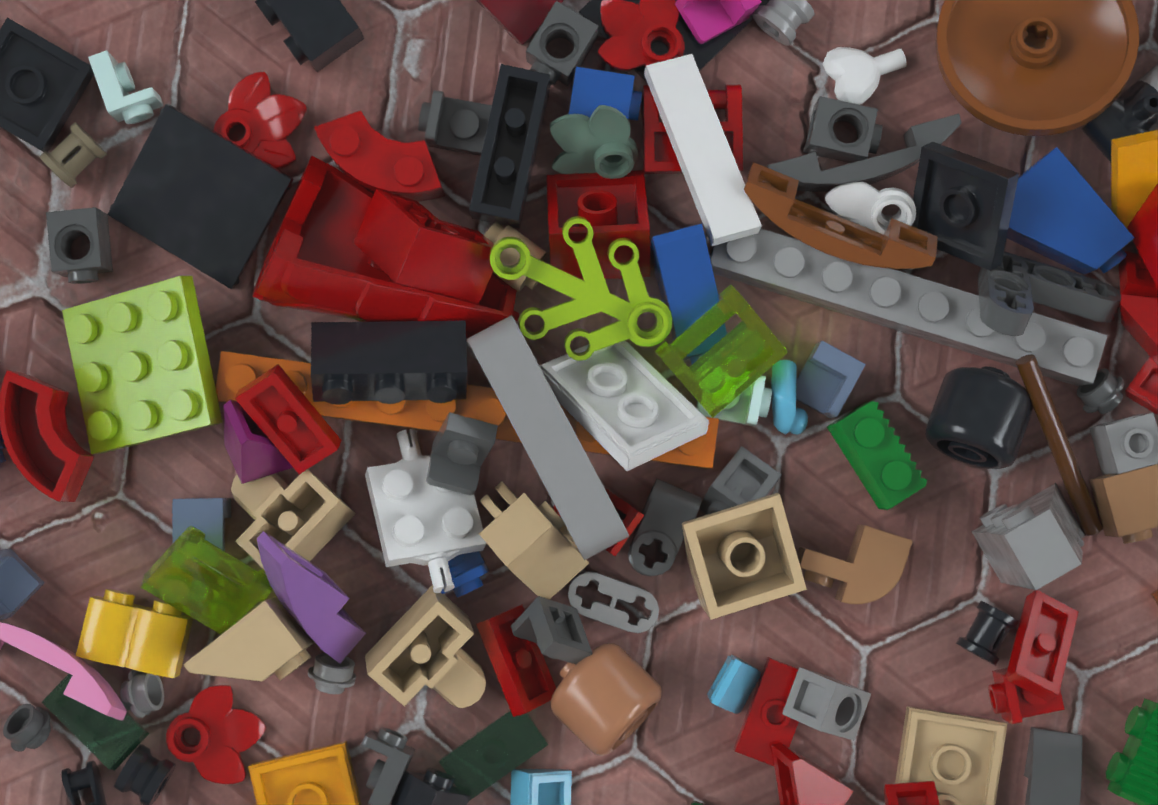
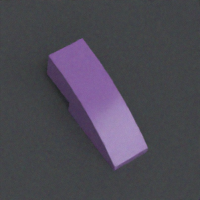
[257,531,366,664]

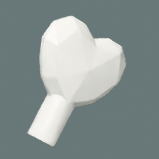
[823,47,907,105]

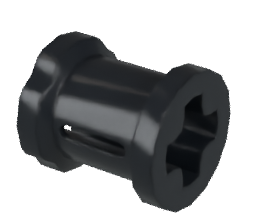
[956,601,1019,666]

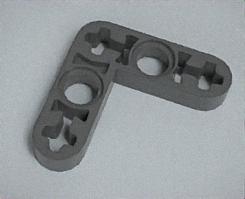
[978,251,1121,336]

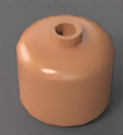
[551,643,662,756]

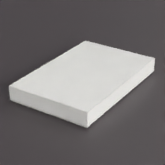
[539,341,709,471]

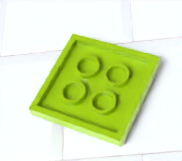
[62,276,223,454]

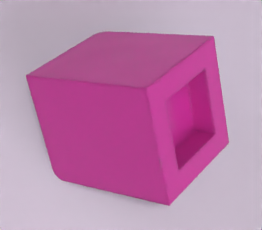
[675,0,762,44]

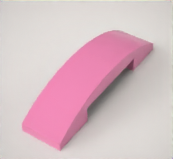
[0,622,127,721]

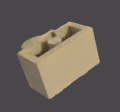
[231,469,356,569]
[479,481,589,600]
[365,585,486,708]

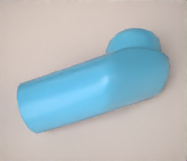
[771,360,808,435]

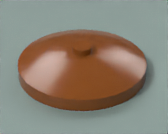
[936,0,1139,136]

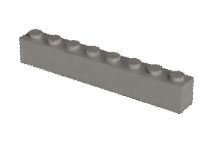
[710,228,1108,386]

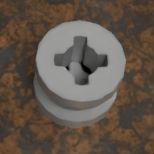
[752,0,815,46]

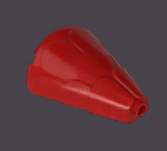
[252,156,519,341]

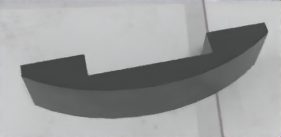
[767,114,962,192]
[1024,727,1082,805]

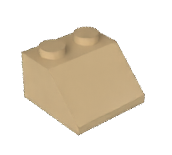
[682,493,807,620]
[183,596,315,682]

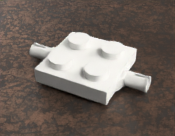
[365,429,486,593]

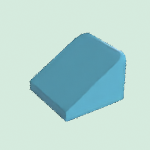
[707,654,761,714]
[510,769,572,805]

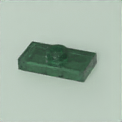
[42,674,150,771]
[439,710,549,801]

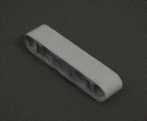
[467,315,629,560]

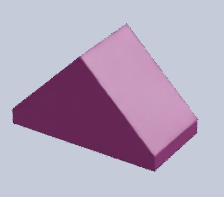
[223,400,293,484]

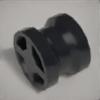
[114,744,176,805]

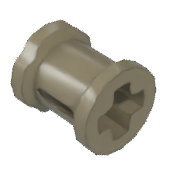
[40,122,107,188]

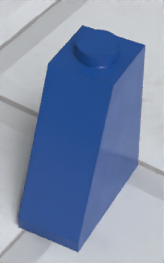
[1007,147,1135,275]
[650,223,730,367]

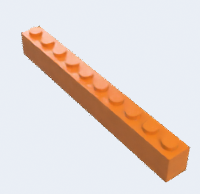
[216,351,719,469]

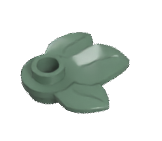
[550,105,638,179]

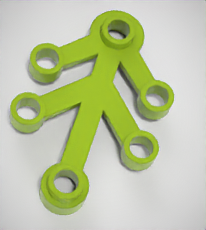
[490,216,672,361]

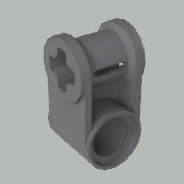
[628,478,702,576]

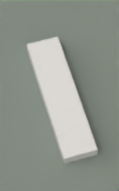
[644,54,762,246]

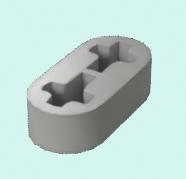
[568,571,659,633]

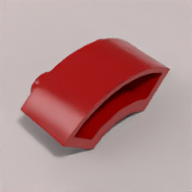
[314,110,445,201]
[0,370,95,502]

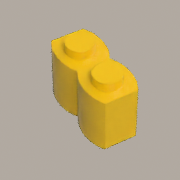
[76,589,193,678]

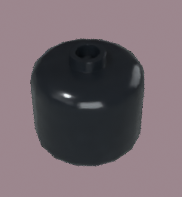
[925,366,1033,469]

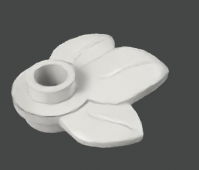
[825,182,916,235]

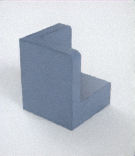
[796,341,866,419]
[172,498,232,559]
[0,548,45,620]

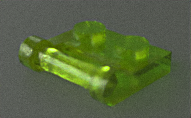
[655,284,788,418]
[141,525,273,635]

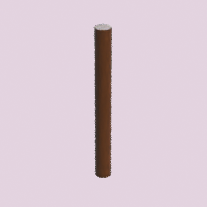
[1016,354,1103,536]

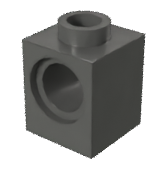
[526,1,599,86]
[804,96,883,163]
[46,207,113,284]

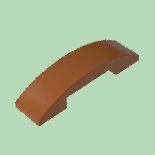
[744,162,938,269]

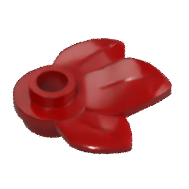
[597,0,685,71]
[213,72,307,169]
[166,685,267,784]

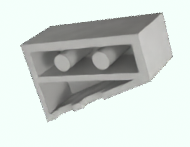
[971,483,1085,590]

